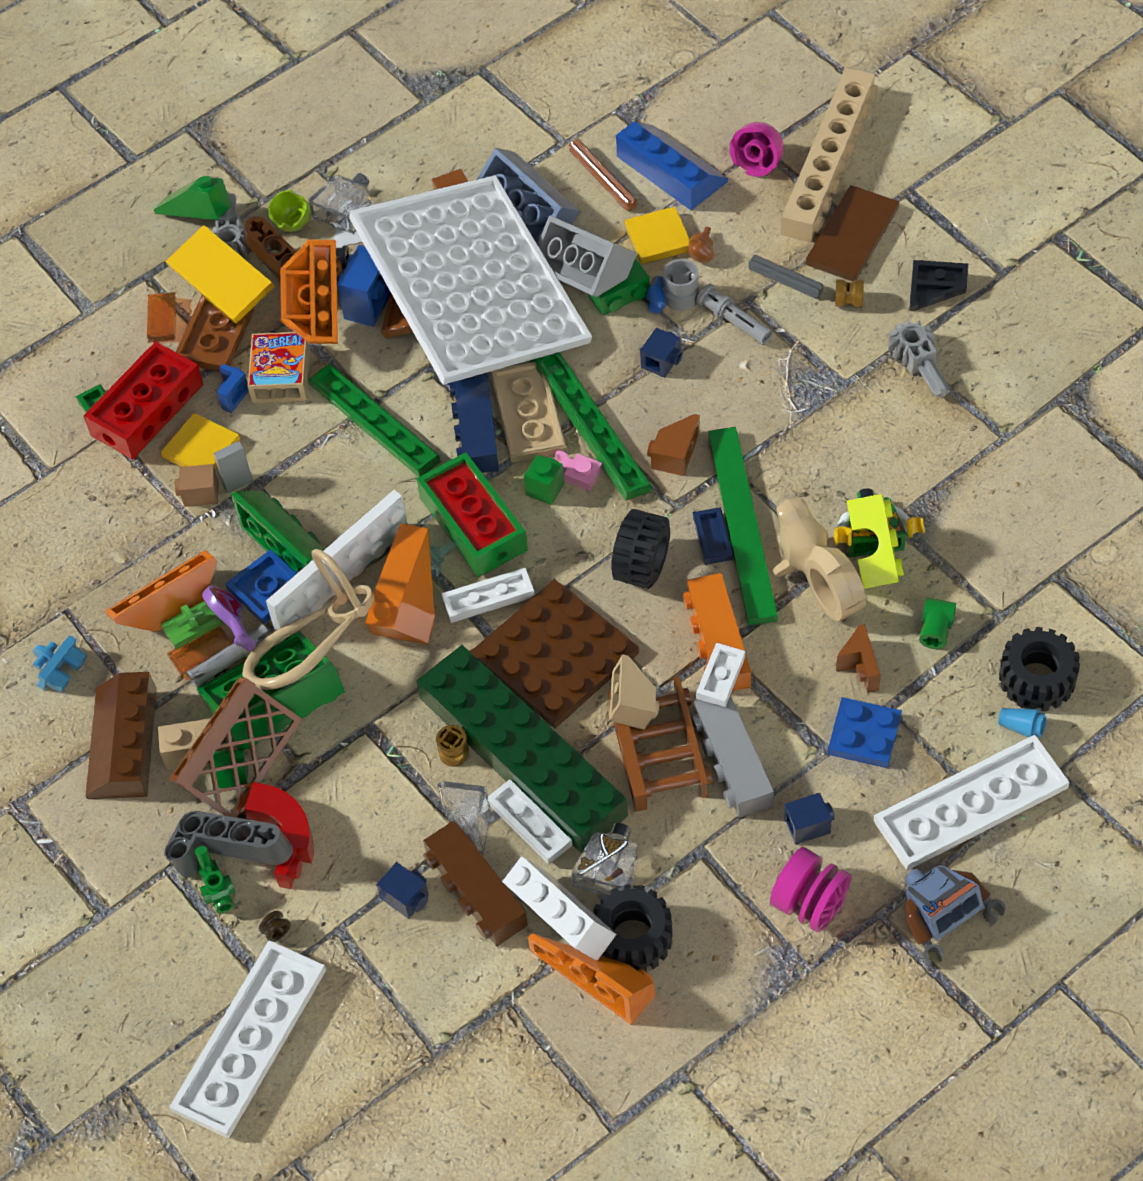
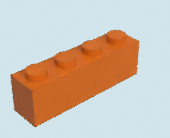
[682,573,751,691]

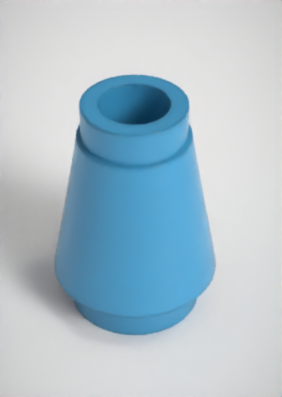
[998,708,1047,738]

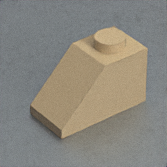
[610,655,659,729]

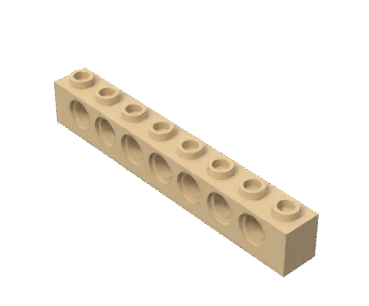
[781,68,878,242]

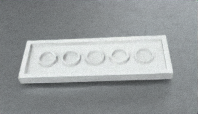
[266,490,408,631]
[874,735,1070,870]
[169,941,326,1139]

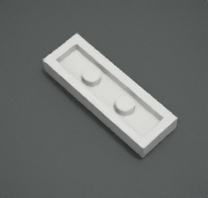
[441,568,535,623]
[487,779,572,865]

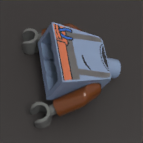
[905,865,1005,967]

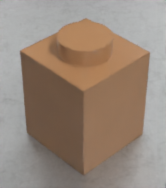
[175,464,218,507]

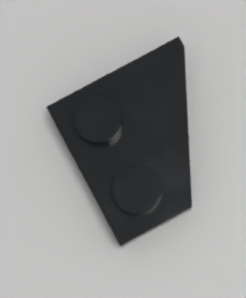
[909,260,969,311]

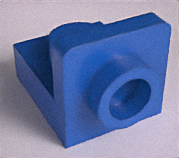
[217,364,249,413]

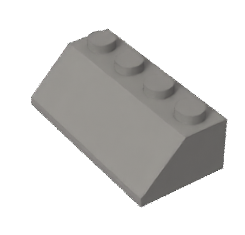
[537,215,637,297]

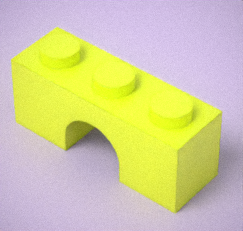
[847,494,904,589]

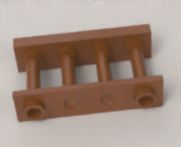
[608,677,713,812]

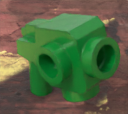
[195,846,236,913]

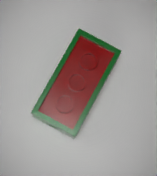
[416,452,528,578]

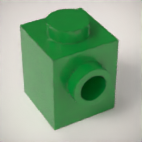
[524,455,565,505]

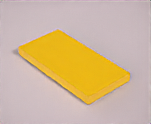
[165,225,275,324]

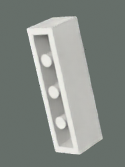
[503,856,617,960]

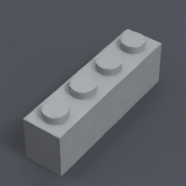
[691,695,774,818]

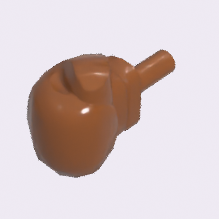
[688,226,714,263]

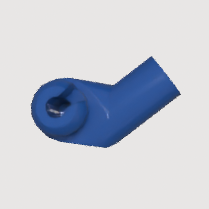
[647,276,666,314]

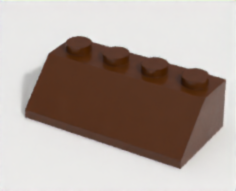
[85,672,157,799]

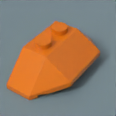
[280,239,338,344]
[105,550,217,632]

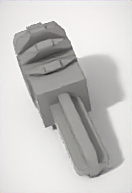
[213,191,252,260]
[888,319,950,398]

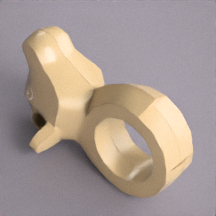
[773,497,866,621]

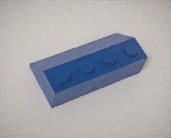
[616,121,728,211]

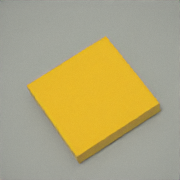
[624,206,690,264]
[161,413,240,470]

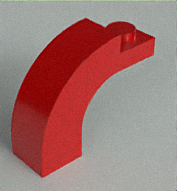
[244,782,314,889]

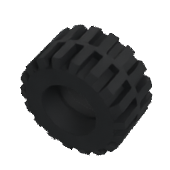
[611,509,670,589]
[999,627,1080,712]
[593,884,673,972]

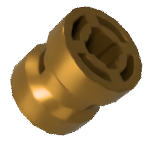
[835,279,864,307]
[436,725,469,766]

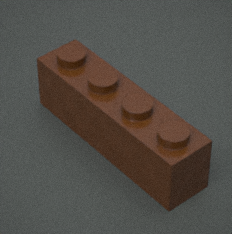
[423,820,528,947]

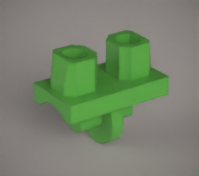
[161,601,223,651]

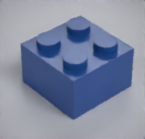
[337,244,391,327]

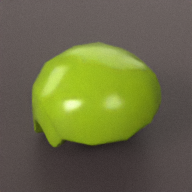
[268,190,311,233]

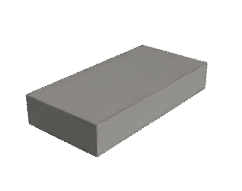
[214,441,253,493]

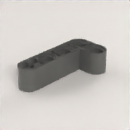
[164,811,293,877]

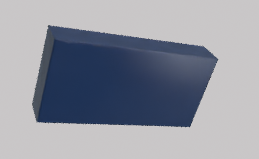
[693,507,733,565]

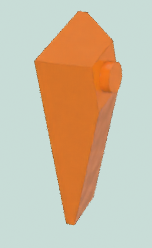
[528,933,655,1025]

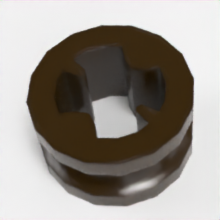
[258,910,291,942]

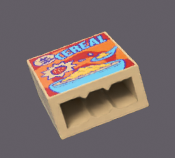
[248,331,311,403]

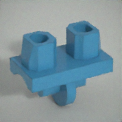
[33,635,87,692]

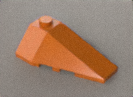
[365,523,436,645]

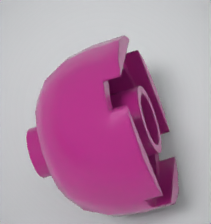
[729,121,784,177]

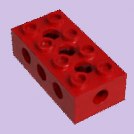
[83,341,204,460]

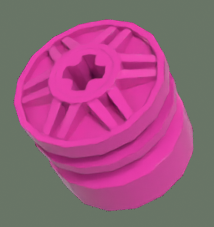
[770,847,852,933]

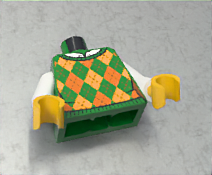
[833,488,925,558]

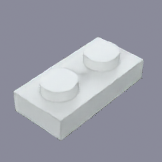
[696,643,745,707]

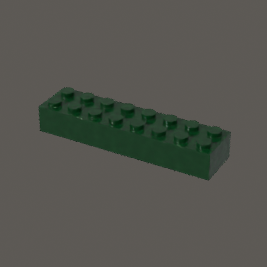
[416,645,628,855]

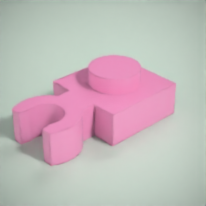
[555,451,603,491]

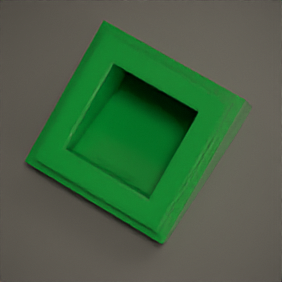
[213,750,249,788]

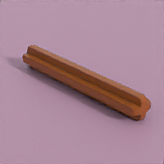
[569,139,637,211]

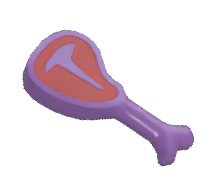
[202,585,256,651]

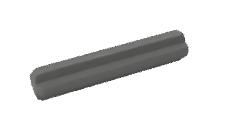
[749,255,824,299]

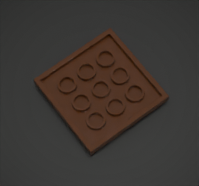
[470,578,639,729]

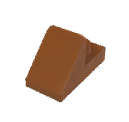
[836,624,881,693]

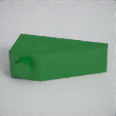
[153,176,232,220]

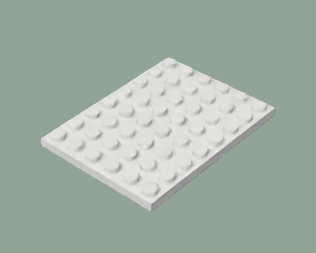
[349,175,592,385]

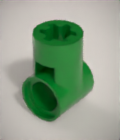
[919,597,956,649]

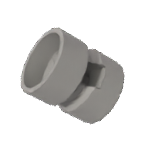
[663,259,699,311]

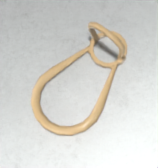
[242,549,375,691]

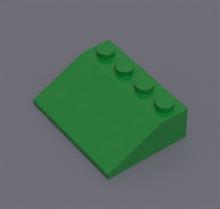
[196,631,345,750]

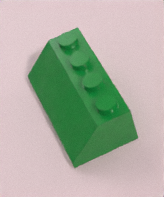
[231,491,325,574]

